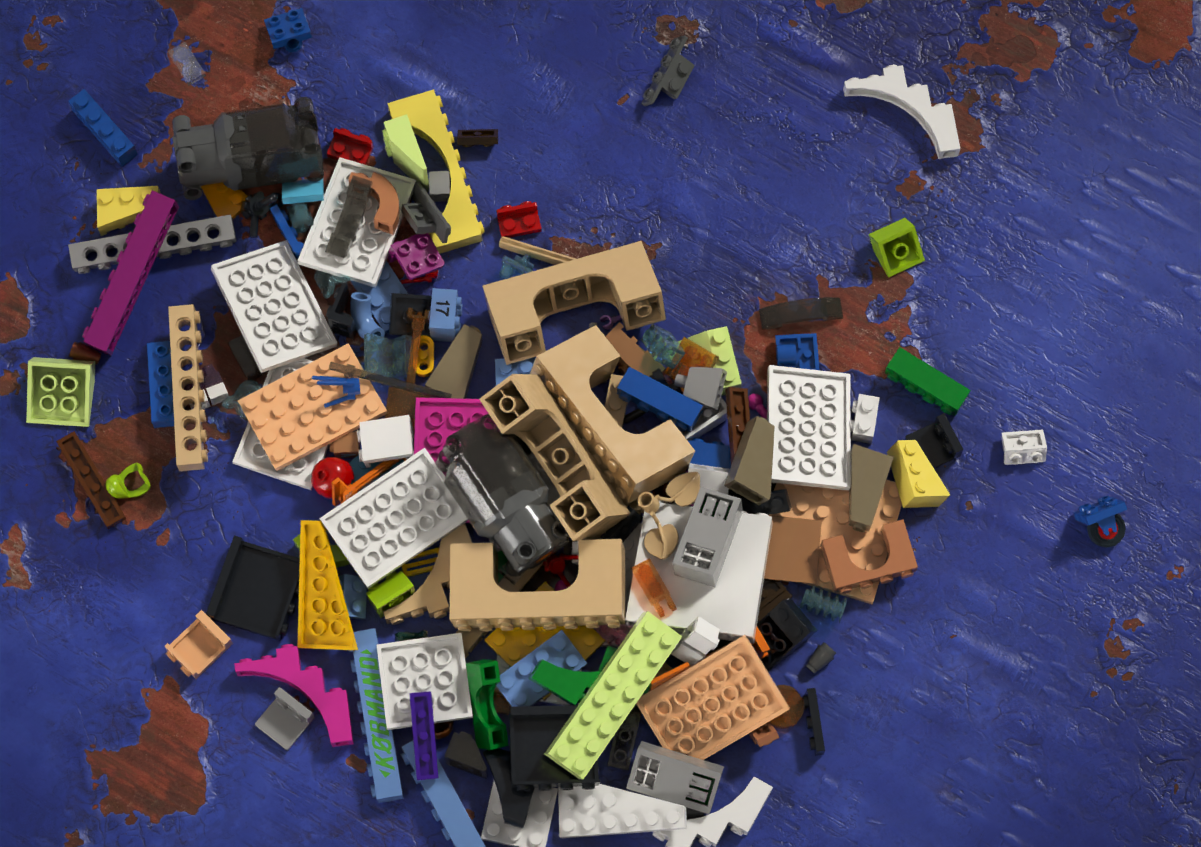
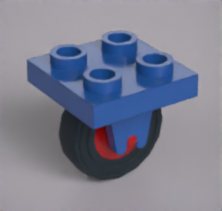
[1073,496,1127,548]

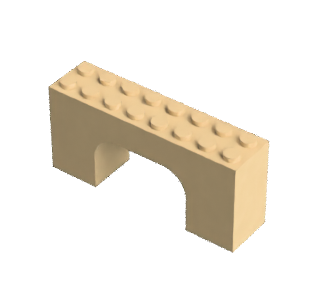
[483,241,666,365]
[530,325,695,505]
[479,374,631,541]
[449,539,626,632]

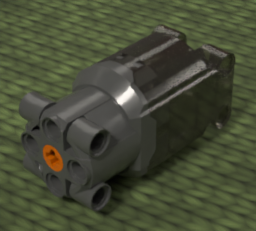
[172,97,324,200]
[436,414,569,577]

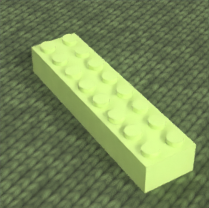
[544,611,682,779]

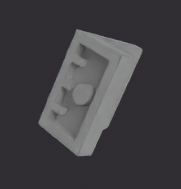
[255,687,315,750]

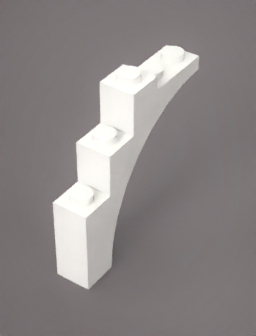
[843,65,960,159]
[652,777,773,847]

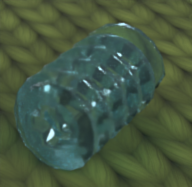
[800,585,847,623]

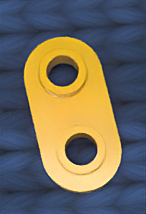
[413,335,434,377]

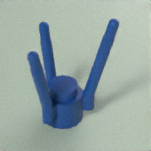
[312,376,360,407]

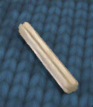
[499,236,576,265]

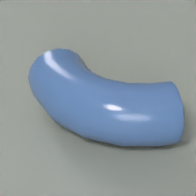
[350,292,385,346]

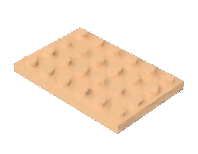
[238,343,388,472]
[636,635,790,760]

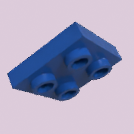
[264,8,313,52]
[775,333,820,371]

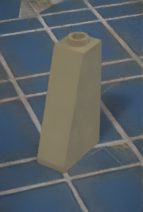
[425,324,483,399]
[724,416,775,505]
[849,444,893,532]

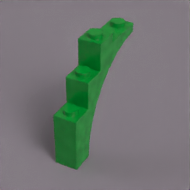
[528,659,650,705]

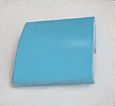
[282,178,324,204]

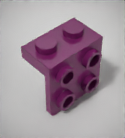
[388,233,444,280]

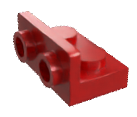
[327,128,374,165]
[496,201,542,238]

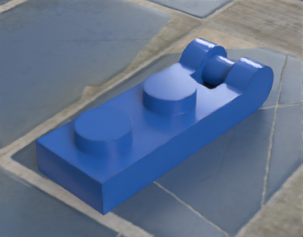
[270,205,304,259]

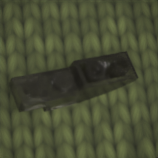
[607,693,644,771]

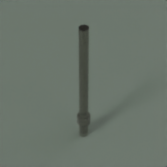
[329,362,452,398]

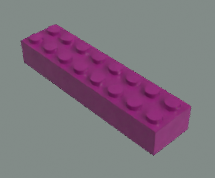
[82,190,179,356]

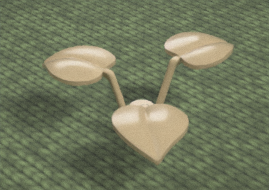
[621,472,700,560]

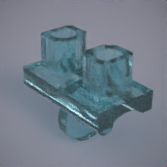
[287,203,314,233]
[499,254,534,279]

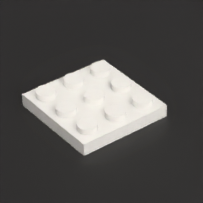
[481,781,558,847]

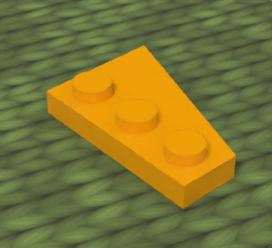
[201,183,247,219]

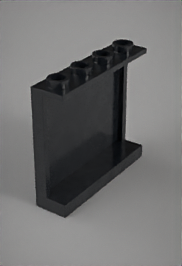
[206,535,300,641]
[509,705,600,791]

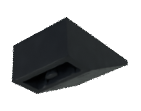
[752,598,818,671]

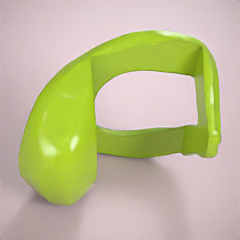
[106,463,150,499]

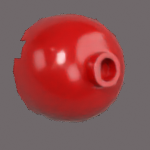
[311,457,354,499]

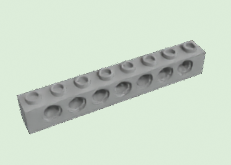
[68,215,237,274]

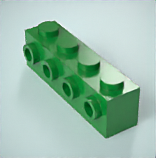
[885,347,971,416]

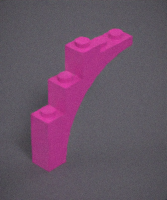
[234,644,354,747]

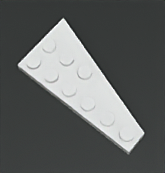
[558,784,687,838]

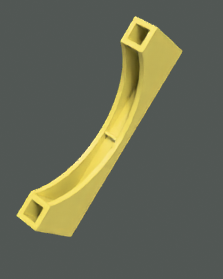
[387,89,485,254]

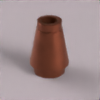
[69,341,102,365]

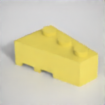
[97,186,161,236]
[887,440,951,508]

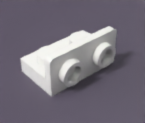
[1001,430,1047,465]

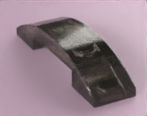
[325,175,373,259]
[759,297,843,330]

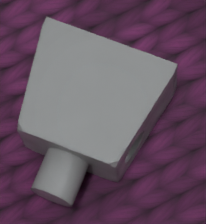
[674,367,727,411]

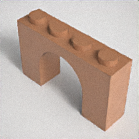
[820,519,918,594]

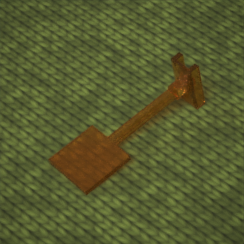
[385,308,431,432]

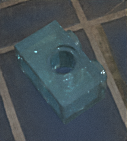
[641,323,685,369]

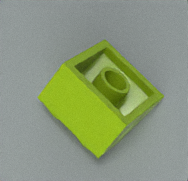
[869,218,925,277]
[366,570,415,619]

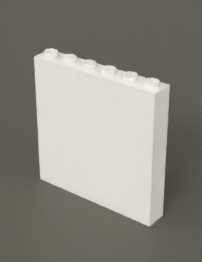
[625,501,773,644]

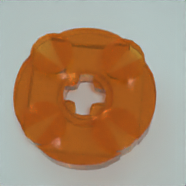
[769,685,804,729]

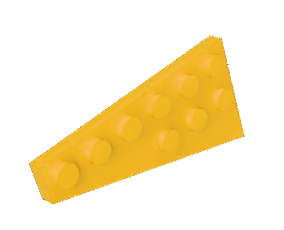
[297,520,358,650]

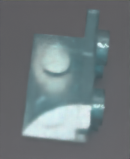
[364,333,412,381]

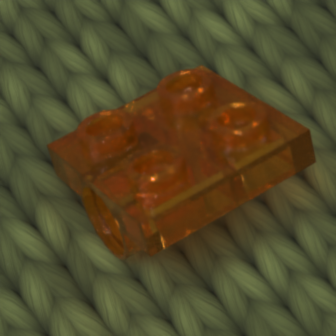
[664,337,719,380]

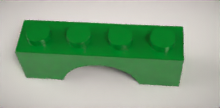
[466,659,509,750]

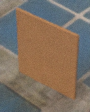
[764,515,822,585]

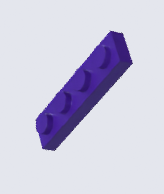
[409,691,439,780]

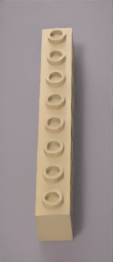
[168,304,208,471]

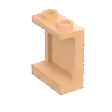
[165,610,233,679]

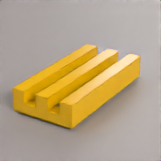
[401,547,440,577]

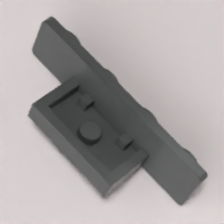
[641,35,695,106]
[401,182,451,243]

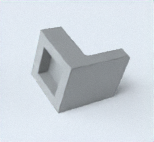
[429,171,451,202]

